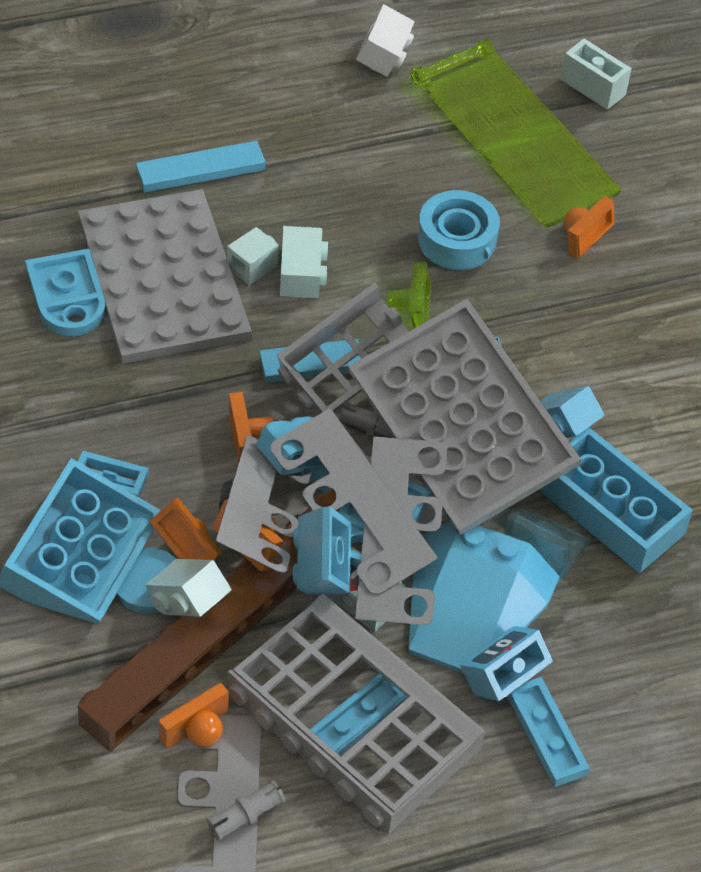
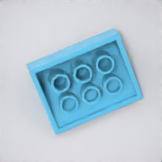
[0,458,161,624]

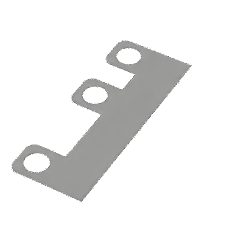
[271,408,438,594]
[216,435,312,572]
[355,437,447,625]
[174,715,261,872]

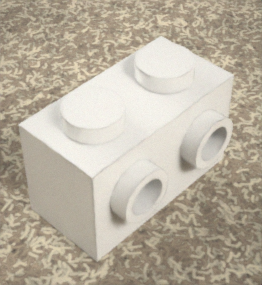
[356,4,415,77]

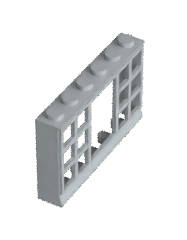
[277,282,433,497]
[227,593,485,834]

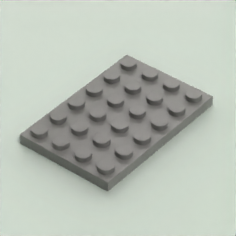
[78,189,252,364]
[349,299,581,536]

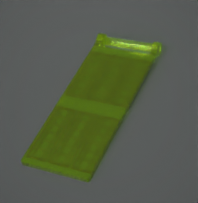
[410,38,621,228]

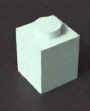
[227,227,279,286]

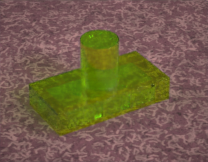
[388,262,432,329]

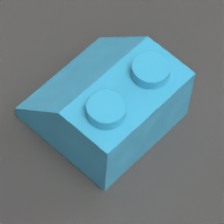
[293,507,351,595]

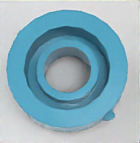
[418,190,500,271]

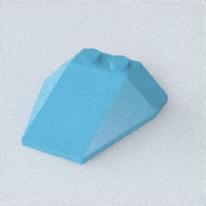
[408,523,560,674]

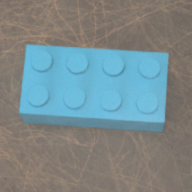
[539,427,693,573]

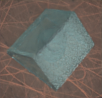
[504,508,589,580]

